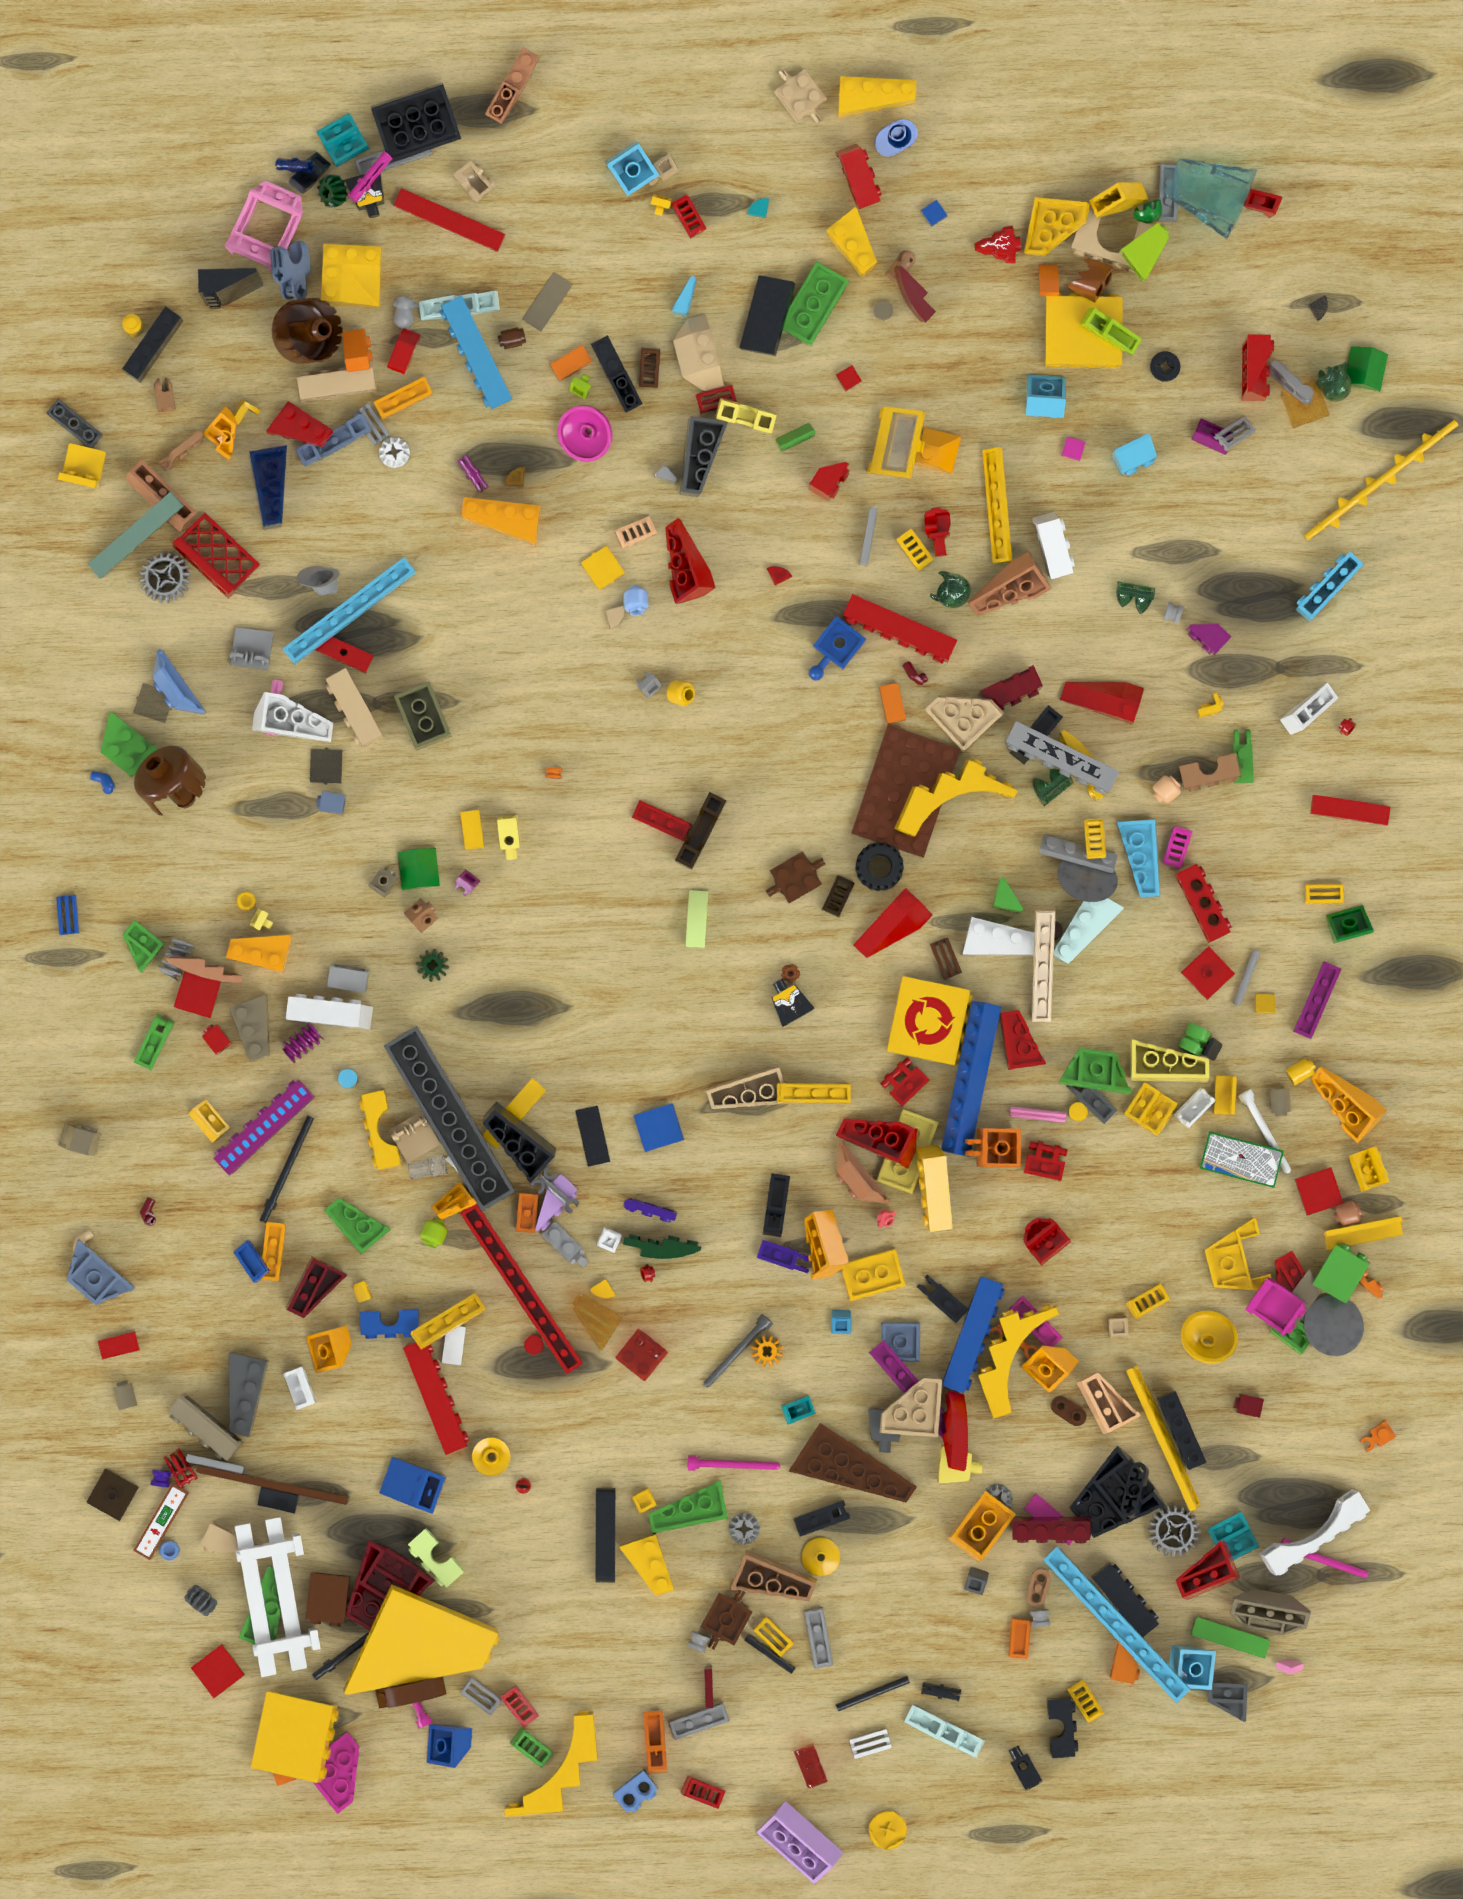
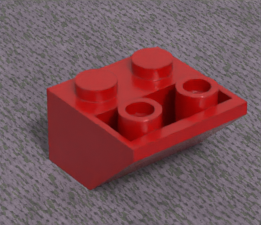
[809,462,850,501]

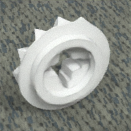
[379,437,410,468]

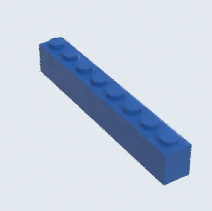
[941,1000,1001,1157]

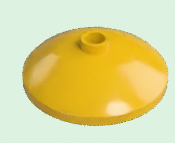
[1180,1310,1238,1364]

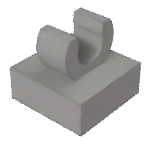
[637,672,662,699]

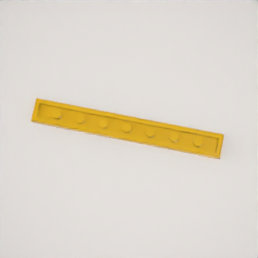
[1126,1365,1201,1512]

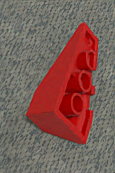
[853,888,933,958]
[836,1119,917,1169]

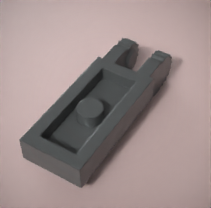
[1066,1085,1117,1124]

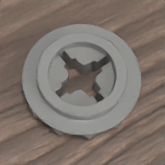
[983,1484,1013,1509]
[729,1513,760,1544]

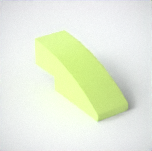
[686,890,708,948]

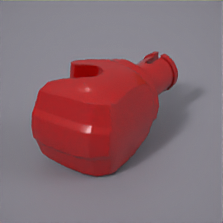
[924,507,951,557]

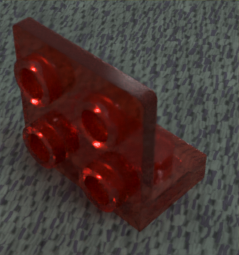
[615,1328,669,1381]

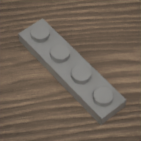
[1039,834,1118,874]

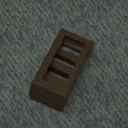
[822,875,855,918]

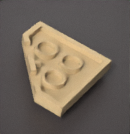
[925,696,1004,752]
[879,1378,942,1438]

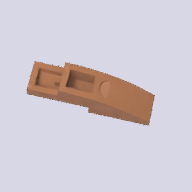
[485,47,540,124]

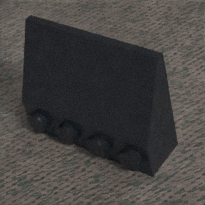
[370,83,461,163]
[198,268,263,309]

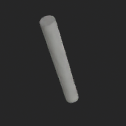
[1233,949,1260,1006]

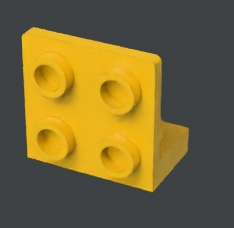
[58,443,106,489]

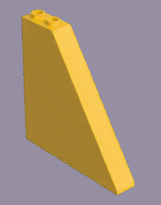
[343,1584,500,1695]

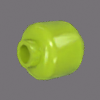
[420,1218,448,1248]

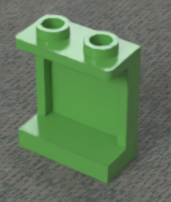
[1313,1242,1370,1304]

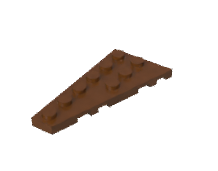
[788,1423,917,1503]

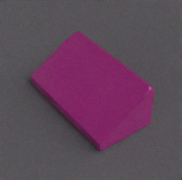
[1192,418,1234,455]

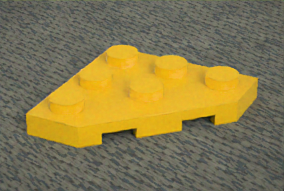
[1024,197,1090,256]

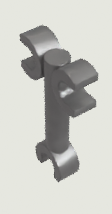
[530,1166,580,1214]

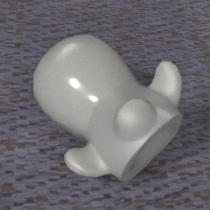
[393,296,419,329]

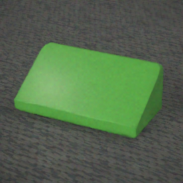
[776,423,815,452]

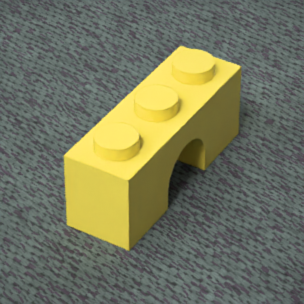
[715,398,777,434]

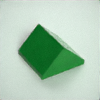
[1343,346,1388,392]
[398,848,440,890]
[1326,905,1374,944]

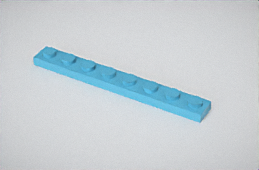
[283,557,416,665]

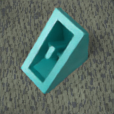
[781,1396,816,1425]

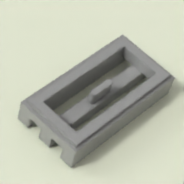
[353,403,390,446]
[1214,416,1256,451]
[460,1677,502,1715]

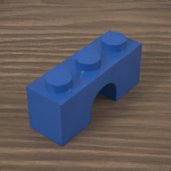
[360,1309,420,1339]

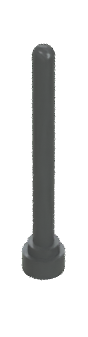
[704,1314,773,1387]

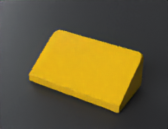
[189,1099,230,1143]

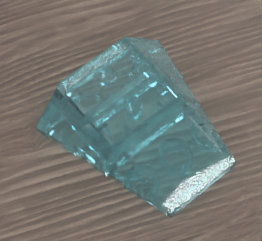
[1164,159,1257,239]

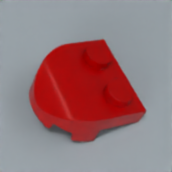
[1023,1217,1071,1266]

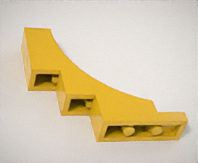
[504,1710,598,1817]

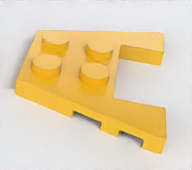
[1204,1218,1271,1290]

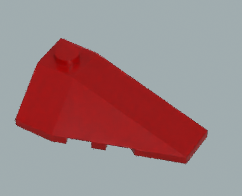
[665,518,716,604]
[1060,682,1144,724]

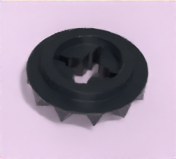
[1150,351,1181,382]

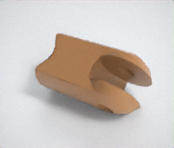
[885,250,915,284]
[154,378,176,412]

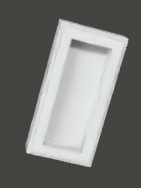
[442,1326,466,1365]

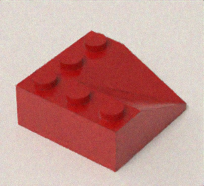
[1242,334,1274,401]

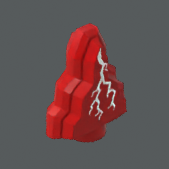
[974,225,1021,264]

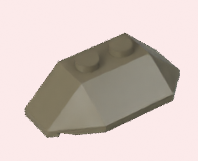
[1230,1588,1311,1635]

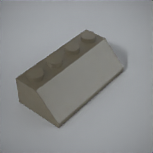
[168,1393,244,1461]

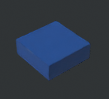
[921,200,947,227]

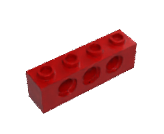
[1175,864,1232,943]

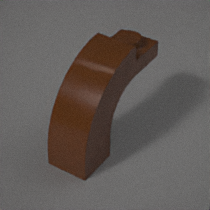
[375,1676,447,1709]

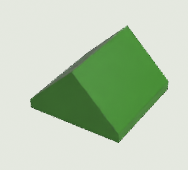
[992,877,1024,914]

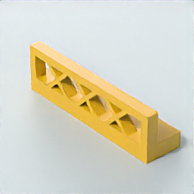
[1323,1216,1403,1250]

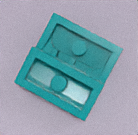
[316,113,370,167]
[1207,1512,1260,1560]

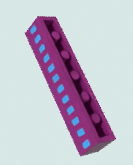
[213,1080,315,1176]

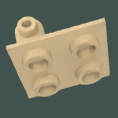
[389,1111,441,1164]

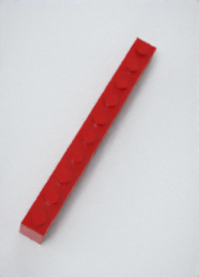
[460,1203,583,1374]

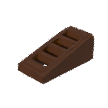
[639,347,660,388]

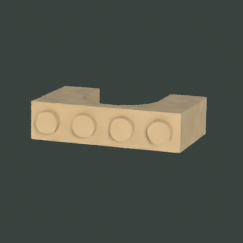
[1070,206,1153,275]

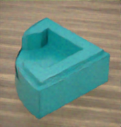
[747,198,769,218]

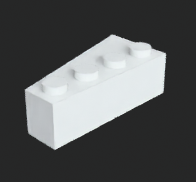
[962,917,1034,956]
[286,994,373,1030]

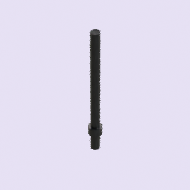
[259,1115,314,1223]
[312,1631,370,1680]

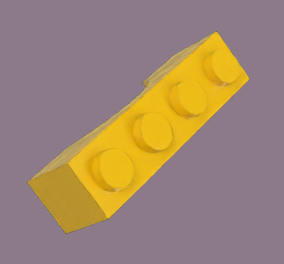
[359,1090,402,1170]

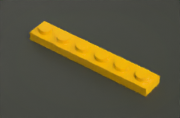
[982,447,1012,564]

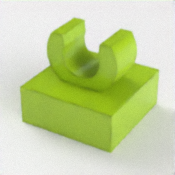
[569,373,591,400]

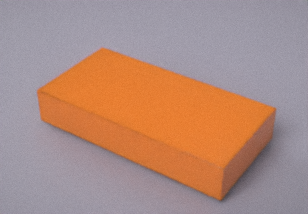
[550,345,592,381]
[879,683,906,724]
[1008,1618,1031,1659]

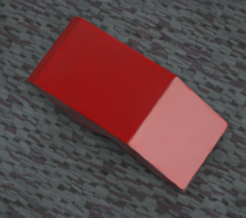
[387,329,421,375]

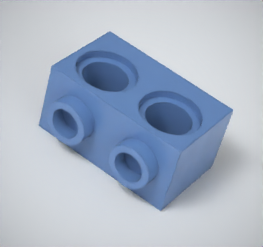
[613,1769,658,1813]

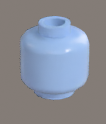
[623,585,649,615]

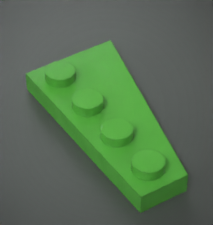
[648,1480,728,1534]
[239,1565,281,1644]

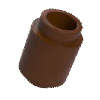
[498,327,526,350]

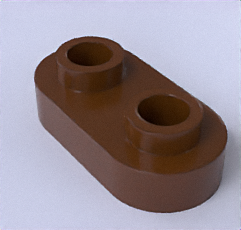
[1051,1396,1087,1426]

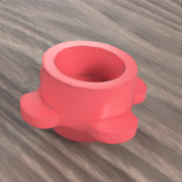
[877,1209,896,1228]

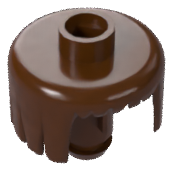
[272,298,343,364]
[134,746,206,816]

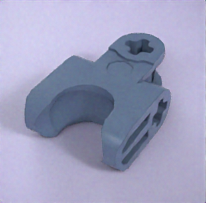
[270,241,311,300]

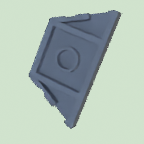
[67,1239,135,1305]

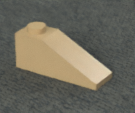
[200,1522,258,1554]

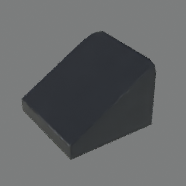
[1202,1038,1222,1061]

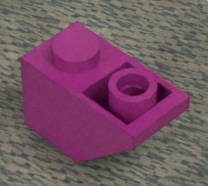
[1186,624,1232,655]

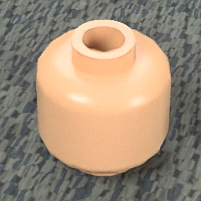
[1153,775,1181,804]

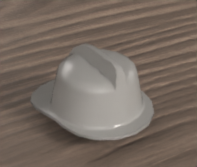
[297,566,340,595]

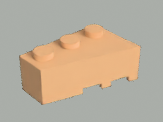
[1076,1373,1141,1434]

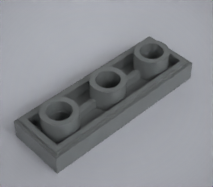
[46,399,103,448]

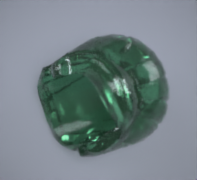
[1315,362,1352,402]
[930,571,971,609]

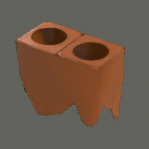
[1068,259,1113,303]

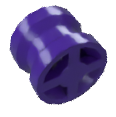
[150,1469,172,1487]

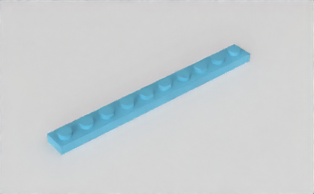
[1043,1546,1191,1703]

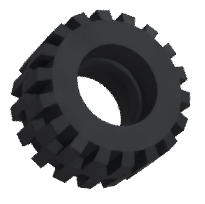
[855,842,904,891]

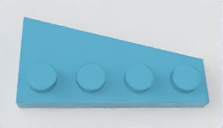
[1117,820,1160,898]

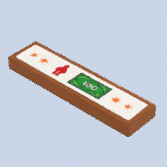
[133,1483,189,1560]

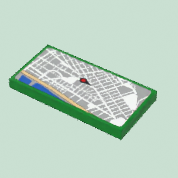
[1200,1131,1284,1188]

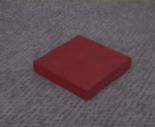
[704,1666,713,1708]

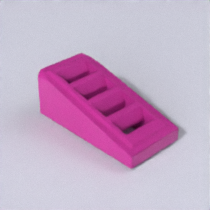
[1162,826,1193,869]

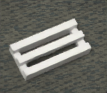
[849,1729,892,1759]

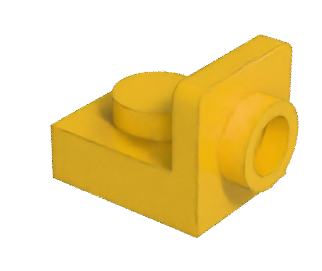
[1196,692,1224,719]

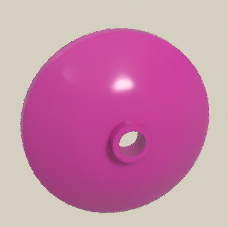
[557,405,613,462]

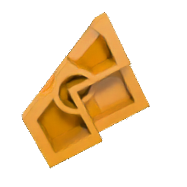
[203,406,237,460]

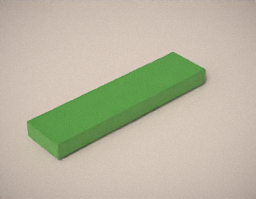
[1191,1616,1271,1659]

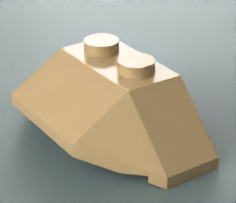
[673,314,724,392]

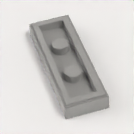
[1158,164,1179,222]
[860,507,877,567]
[186,1453,246,1474]
[804,1607,833,1669]
[668,1703,729,1740]

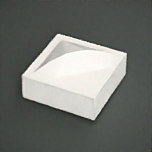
[596,1227,622,1253]

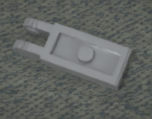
[1270,359,1314,405]

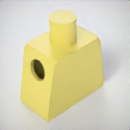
[497,815,520,860]
[938,1445,983,1483]

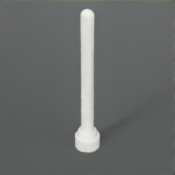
[1238,1089,1291,1174]

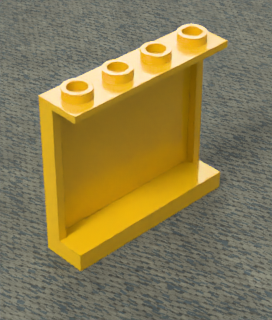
[1045,293,1123,368]
[251,1690,339,1783]

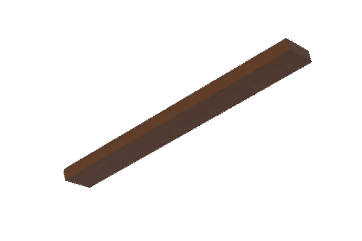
[196,1464,350,1505]

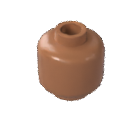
[1333,1201,1363,1227]

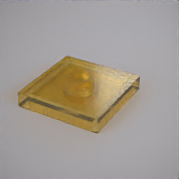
[1280,379,1330,429]

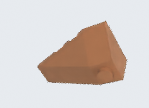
[968,551,1051,615]

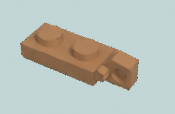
[158,430,205,472]

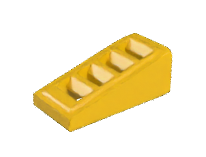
[896,528,934,571]
[1084,819,1106,859]
[1126,1283,1171,1320]
[1067,1679,1104,1723]

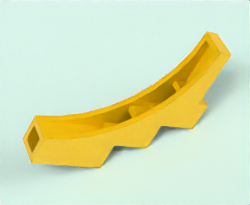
[894,758,1017,837]
[978,1304,1059,1419]

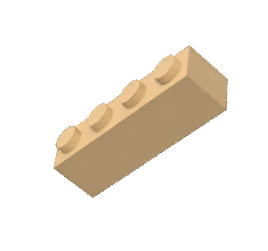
[297,366,377,403]
[325,668,384,747]

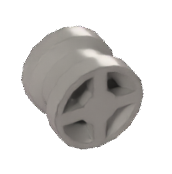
[1163,602,1184,624]
[1030,1609,1051,1627]
[687,1631,710,1653]

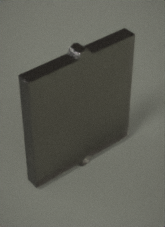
[133,683,172,723]
[310,747,343,785]

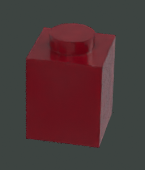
[1233,1393,1264,1418]

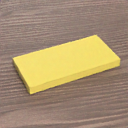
[876,1109,939,1194]

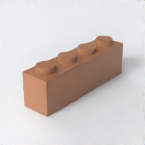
[125,460,197,533]

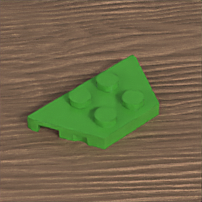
[101,712,157,777]
[1059,1048,1132,1094]

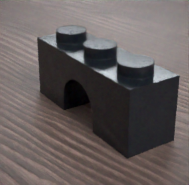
[1047,1696,1079,1758]

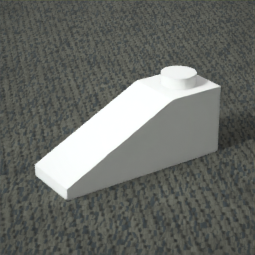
[1280,683,1338,735]

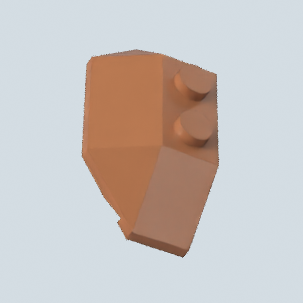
[836,1141,890,1204]

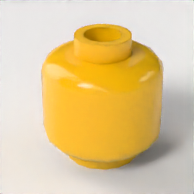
[667,680,695,706]

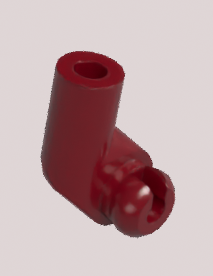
[902,661,928,685]
[140,1197,156,1226]

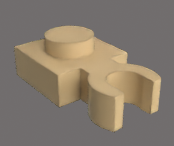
[648,154,679,185]

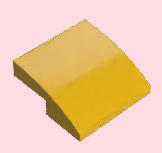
[1124,1082,1179,1137]

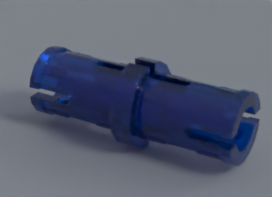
[275,158,314,173]

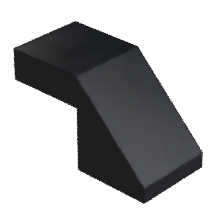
[288,152,331,194]

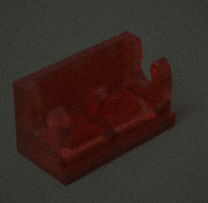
[794,1743,828,1788]

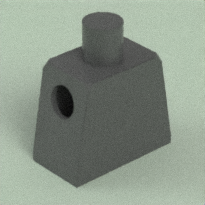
[868,1408,901,1453]

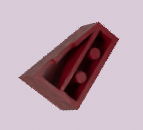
[979,665,1043,711]
[285,1256,347,1318]

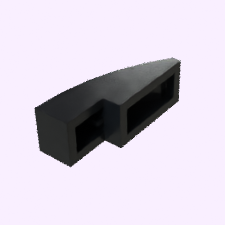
[1010,705,1063,765]
[762,1173,790,1237]

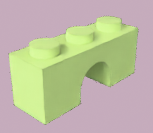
[408,1528,465,1588]

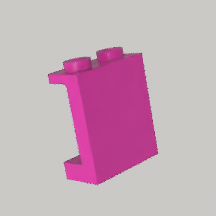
[1245,1276,1307,1336]

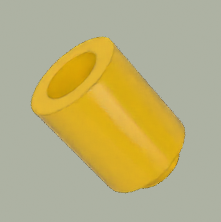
[122,314,144,337]
[1285,1058,1316,1086]

